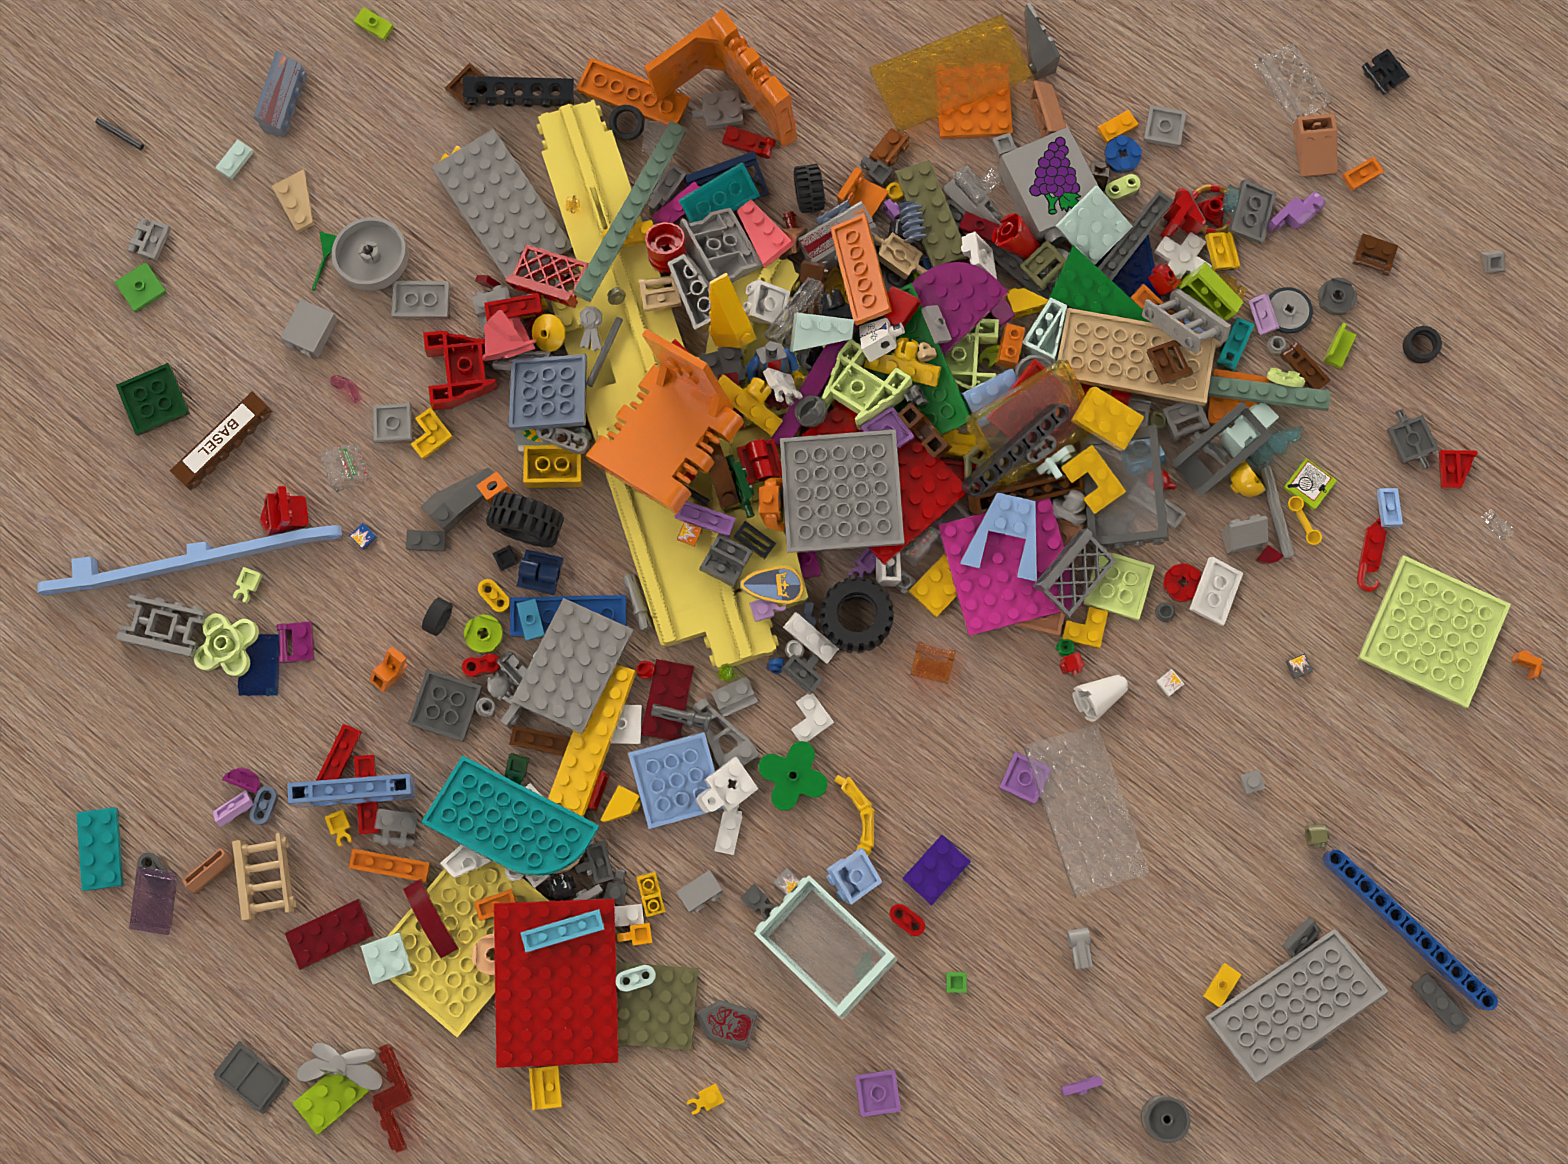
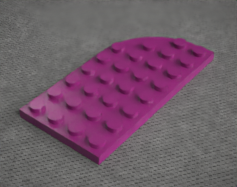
[912,262,1009,356]

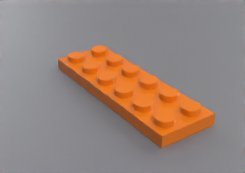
[576,58,690,127]
[830,213,892,325]

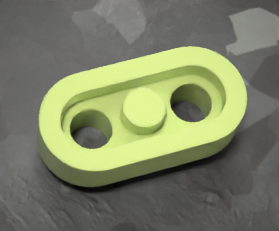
[1104,174,1140,202]

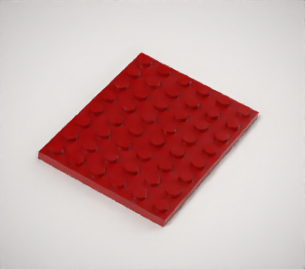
[800,403,966,565]
[494,899,619,1068]

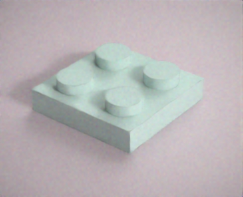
[361,932,412,985]

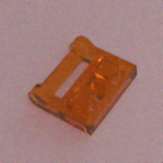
[910,641,956,684]

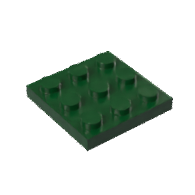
[116,363,190,436]

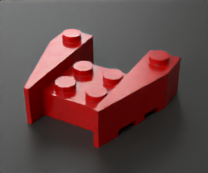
[423,330,498,411]

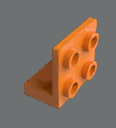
[837,167,888,218]

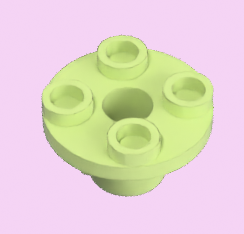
[1266,368,1305,387]

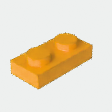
[1097,110,1138,144]

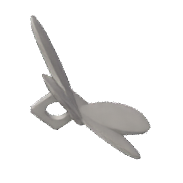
[297,1043,382,1090]

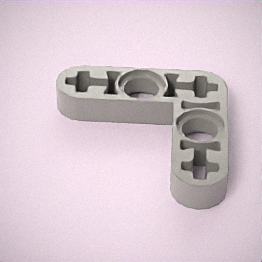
[536,427,589,455]

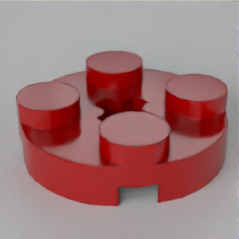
[1163,563,1201,602]

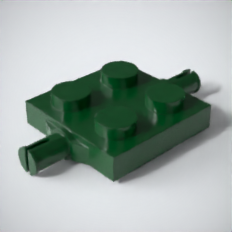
[725,455,755,518]

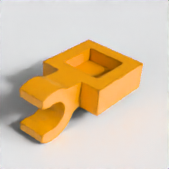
[617,923,652,946]

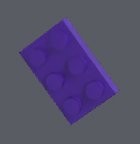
[902,835,971,906]

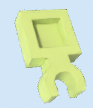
[233,567,263,603]

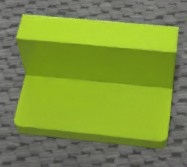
[1323,323,1356,369]

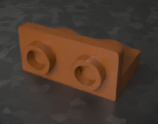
[869,128,910,167]

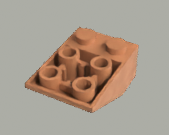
[1292,113,1338,177]

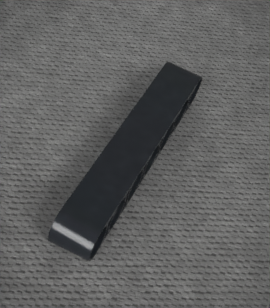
[961,403,1070,497]

